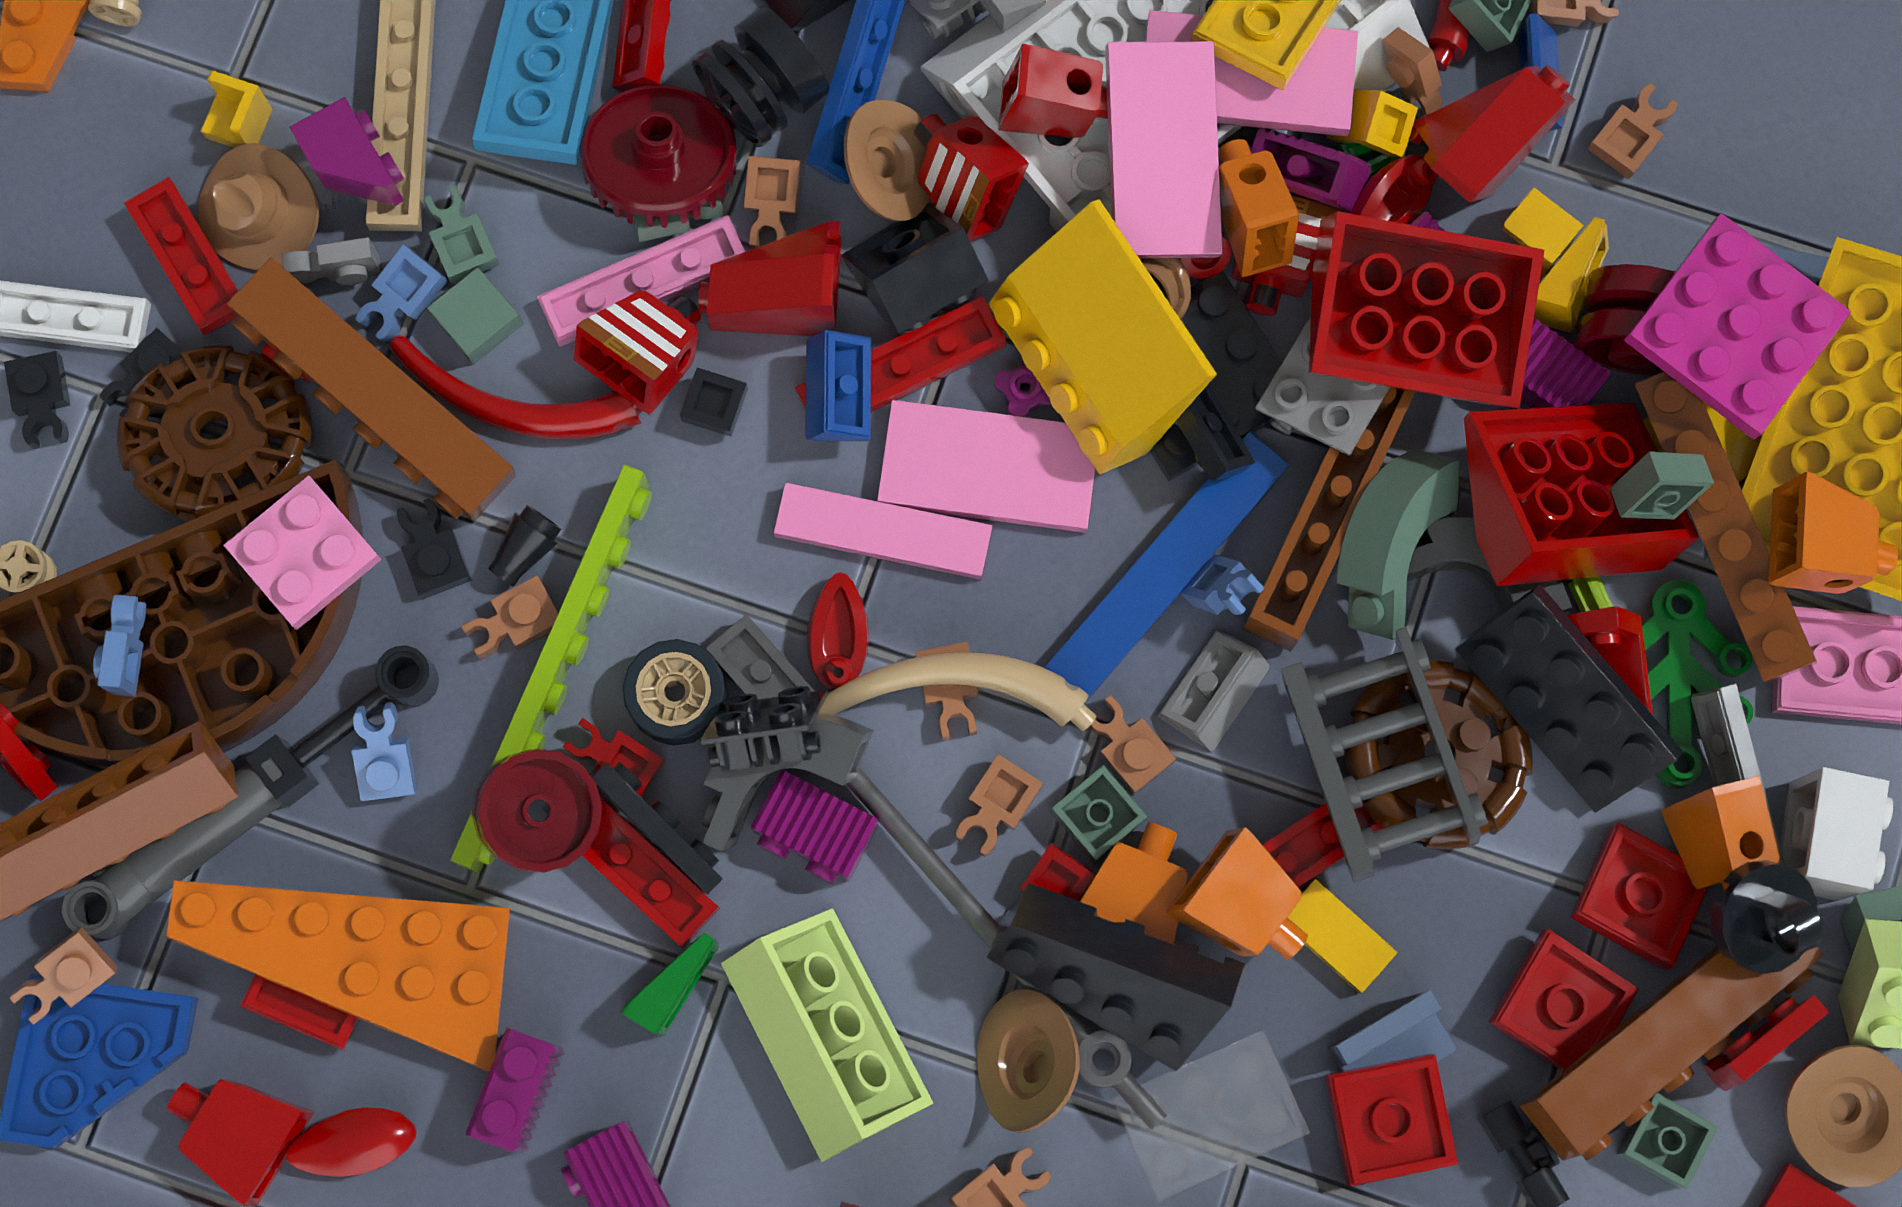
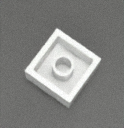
[1780,767,1893,901]

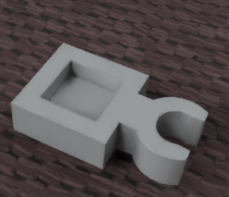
[282,237,381,285]

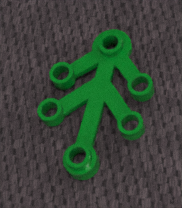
[1642,580,1753,789]

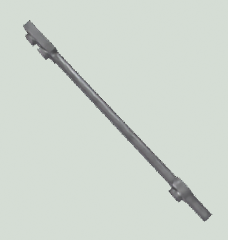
[705,614,1168,1130]

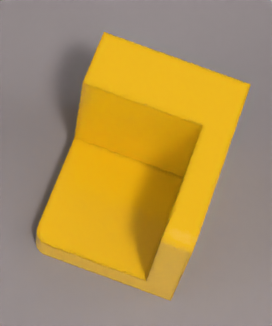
[201,70,273,148]
[1327,89,1418,158]
[1502,187,1584,280]

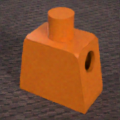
[1218,139,1299,277]
[1768,472,1898,594]
[1661,776,1780,891]
[1080,822,1188,945]
[1166,827,1308,960]

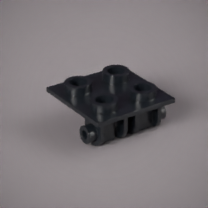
[700,686,828,772]

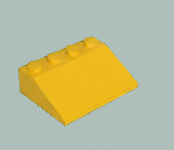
[988,199,1217,475]

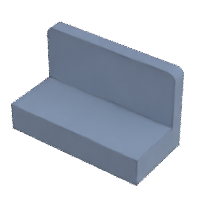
[1329,990,1456,1071]

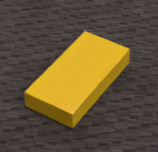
[1288,879,1398,994]

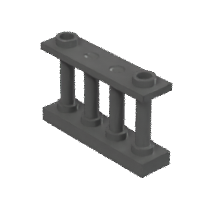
[1281,627,1487,883]

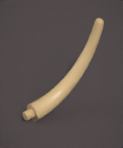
[818,652,1097,732]

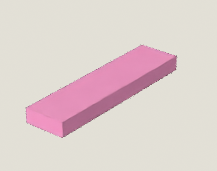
[537,215,745,347]
[774,483,992,580]

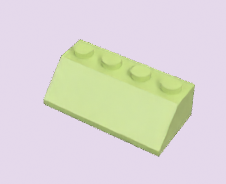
[721,908,933,1162]

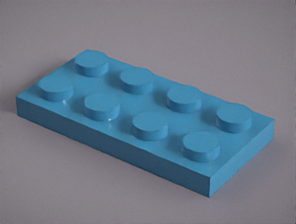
[472,0,614,165]

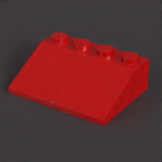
[1309,211,1545,409]
[1464,403,1699,586]

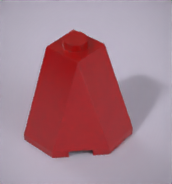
[1409,65,1576,203]
[699,221,842,336]

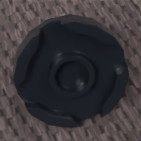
[1710,860,1823,974]

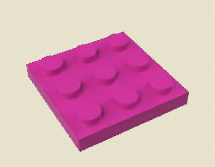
[1623,213,1852,440]

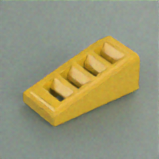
[1534,217,1609,333]

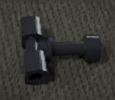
[1478,1100,1625,1207]

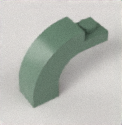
[1337,449,1460,640]

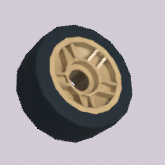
[622,639,728,746]

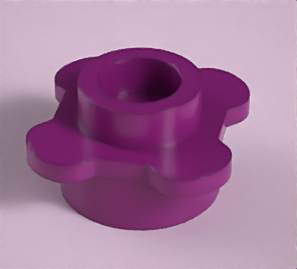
[994,361,1051,417]

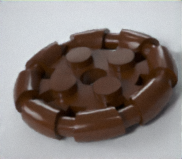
[116,345,312,518]
[1344,659,1533,850]

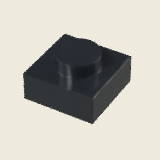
[680,367,748,437]

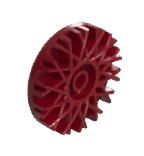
[580,84,737,228]

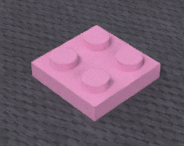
[224,475,382,630]

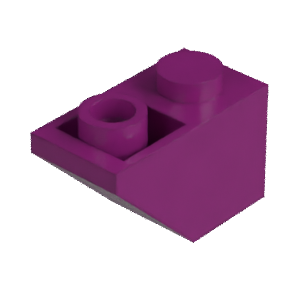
[289,97,405,206]

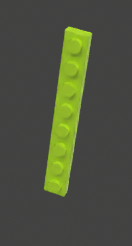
[450,464,652,874]

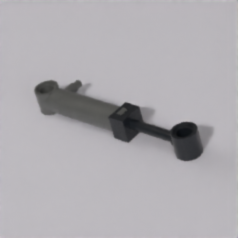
[62,645,439,940]

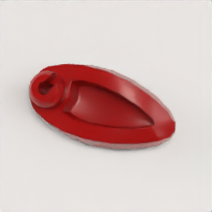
[1350,155,1439,224]
[807,572,869,691]
[286,1107,417,1177]

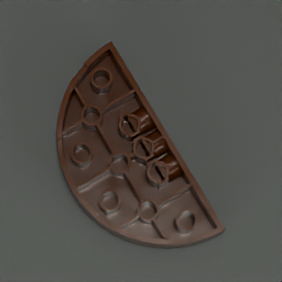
[0,460,363,767]

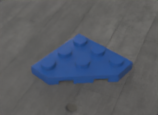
[0,973,198,1148]

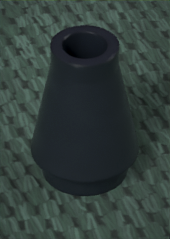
[488,505,562,587]

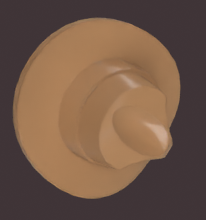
[844,99,930,222]
[198,143,319,271]
[977,989,1080,1133]
[1784,1045,1902,1188]

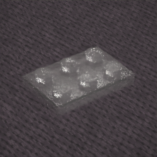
[1111,1030,1310,1202]

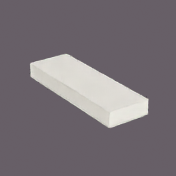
[0,281,151,352]

